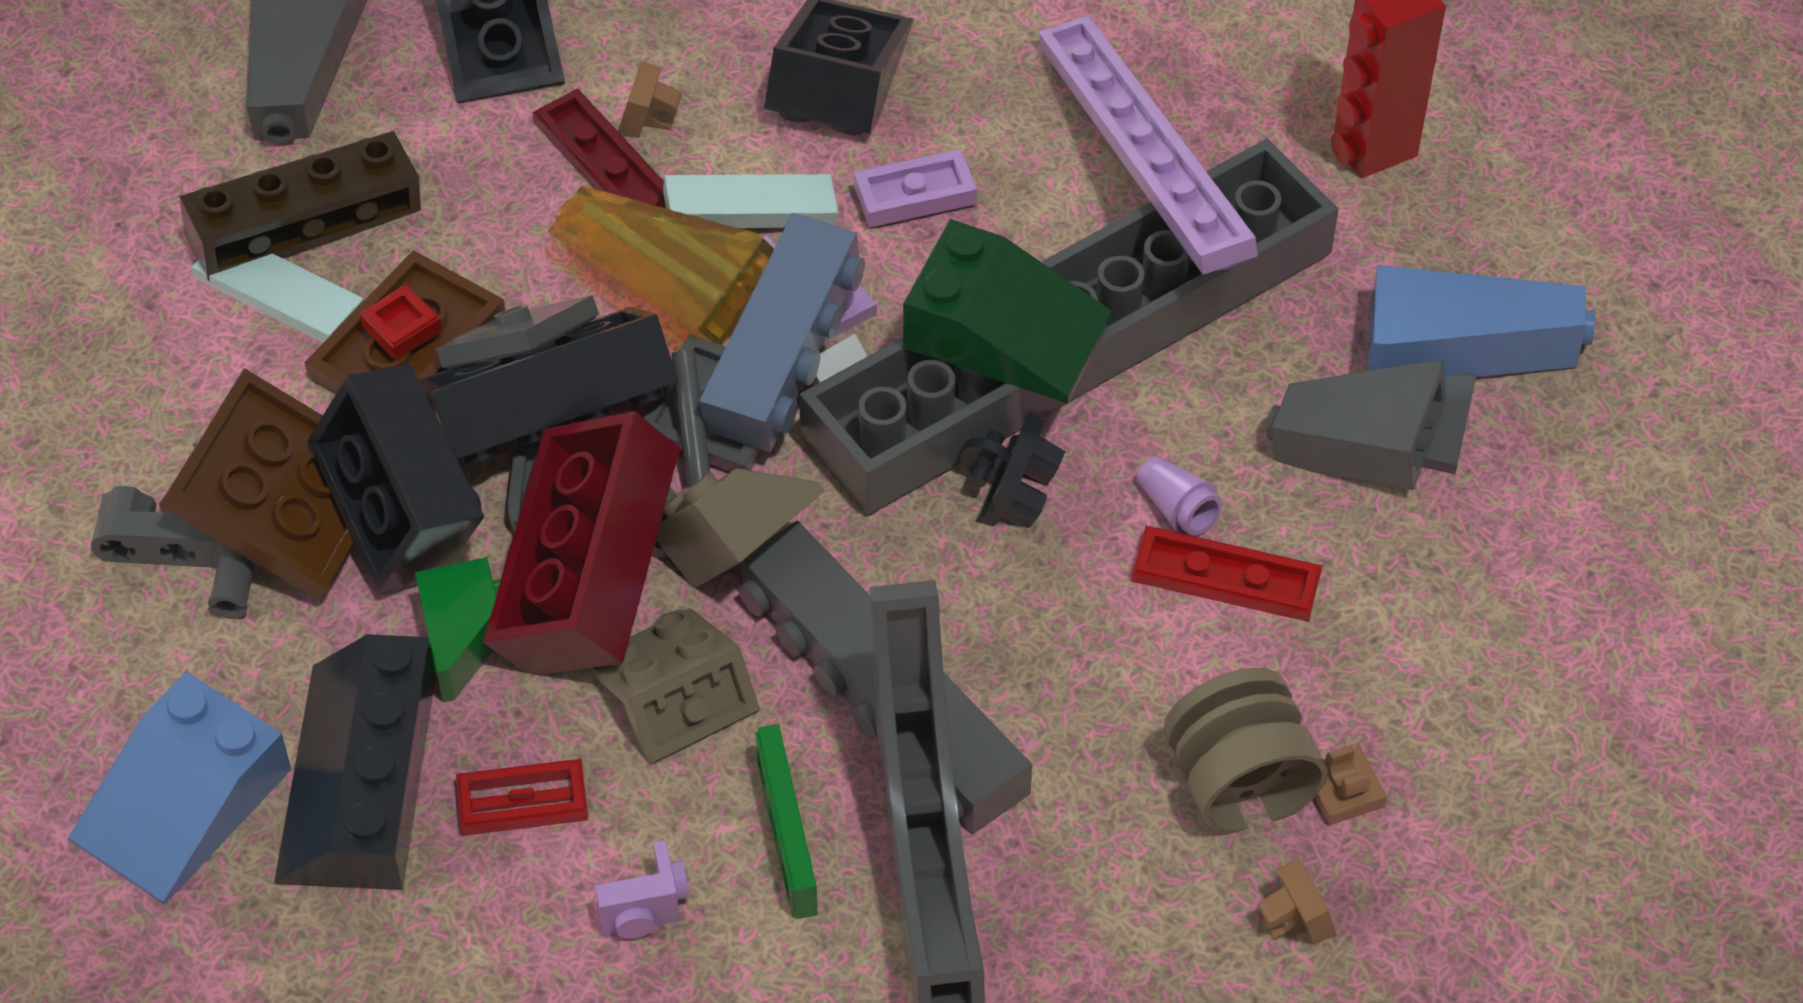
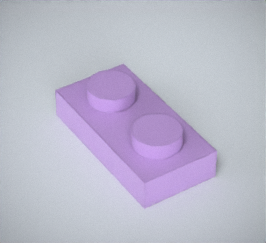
[854,149,977,228]

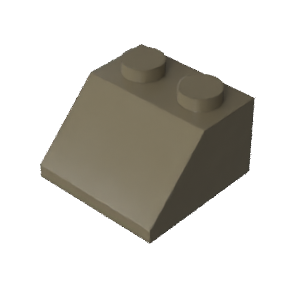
[656,468,824,588]

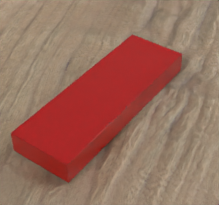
[1131,525,1323,622]

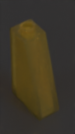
[547,186,774,345]

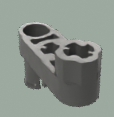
[91,486,261,619]

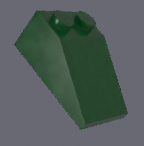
[903,219,1112,404]

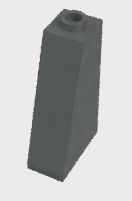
[247,0,367,144]

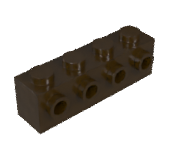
[179,130,421,281]

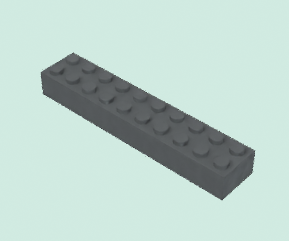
[799,138,1339,515]

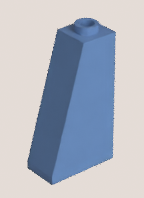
[1367,265,1596,377]

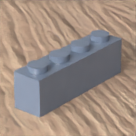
[699,213,865,452]

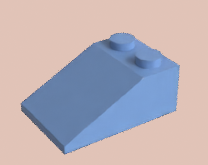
[68,672,292,905]

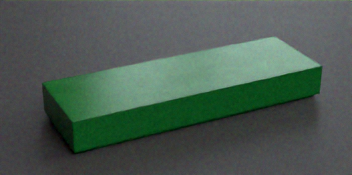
[755,724,818,919]

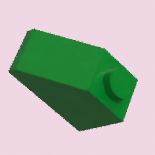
[415,557,501,702]

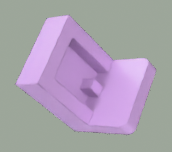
[595,840,689,939]

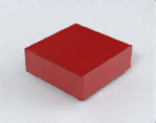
[359,284,443,361]

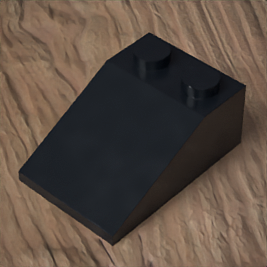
[436,0,565,103]
[764,0,914,135]

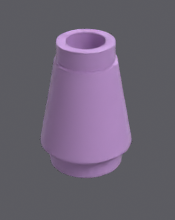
[1136,456,1223,536]

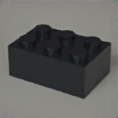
[307,364,485,593]

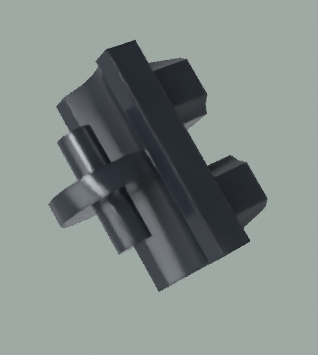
[960,413,1066,528]

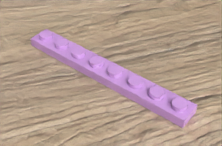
[1038,15,1258,275]

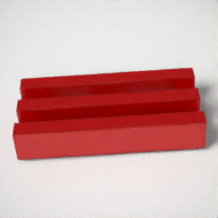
[456,759,589,836]

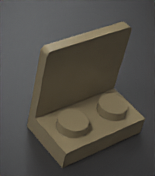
[588,609,760,763]

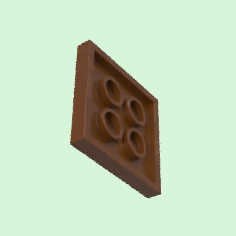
[159,368,354,600]

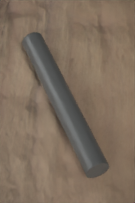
[671,349,710,488]

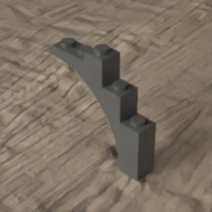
[870,580,985,1003]

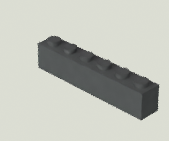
[738,521,1033,835]

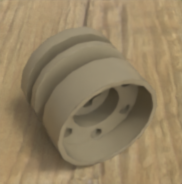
[1164,668,1328,834]

